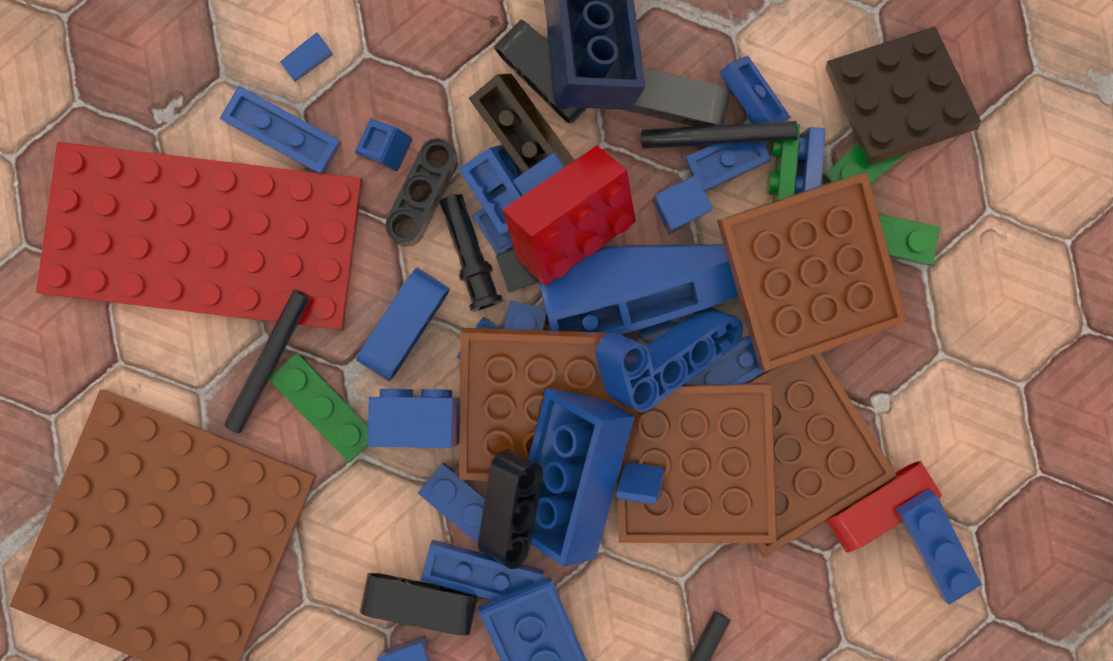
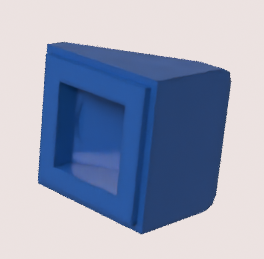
[355,118,412,171]
[616,462,664,504]

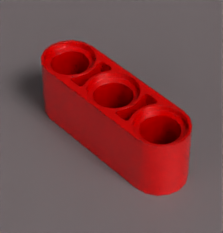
[826,461,942,553]

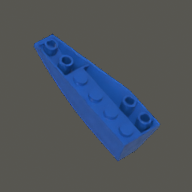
[539,244,739,334]

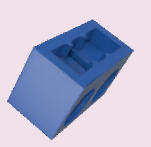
[459,145,522,235]

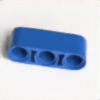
[356,267,450,382]

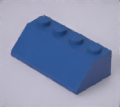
[529,388,635,567]

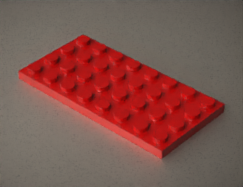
[36,142,363,330]

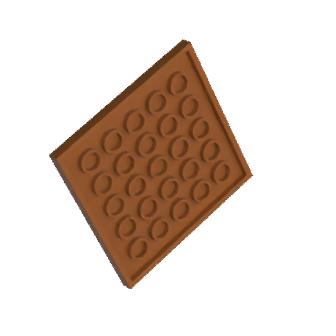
[10,389,317,661]

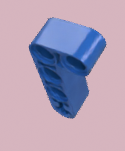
[595,307,743,412]

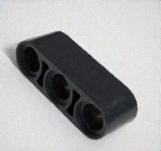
[493,19,588,124]
[385,138,457,247]
[478,449,543,569]
[360,573,478,636]

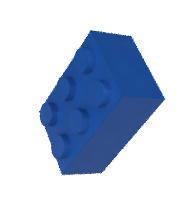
[368,388,460,448]

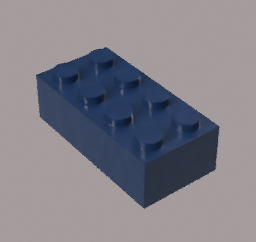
[544,0,645,110]

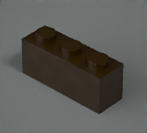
[468,73,574,173]

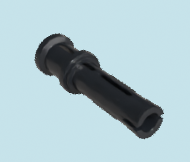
[439,194,504,312]

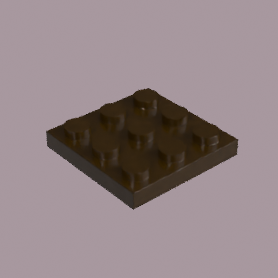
[826,26,981,165]

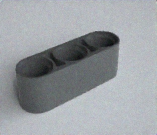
[626,68,730,127]

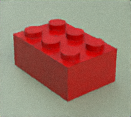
[503,145,636,286]

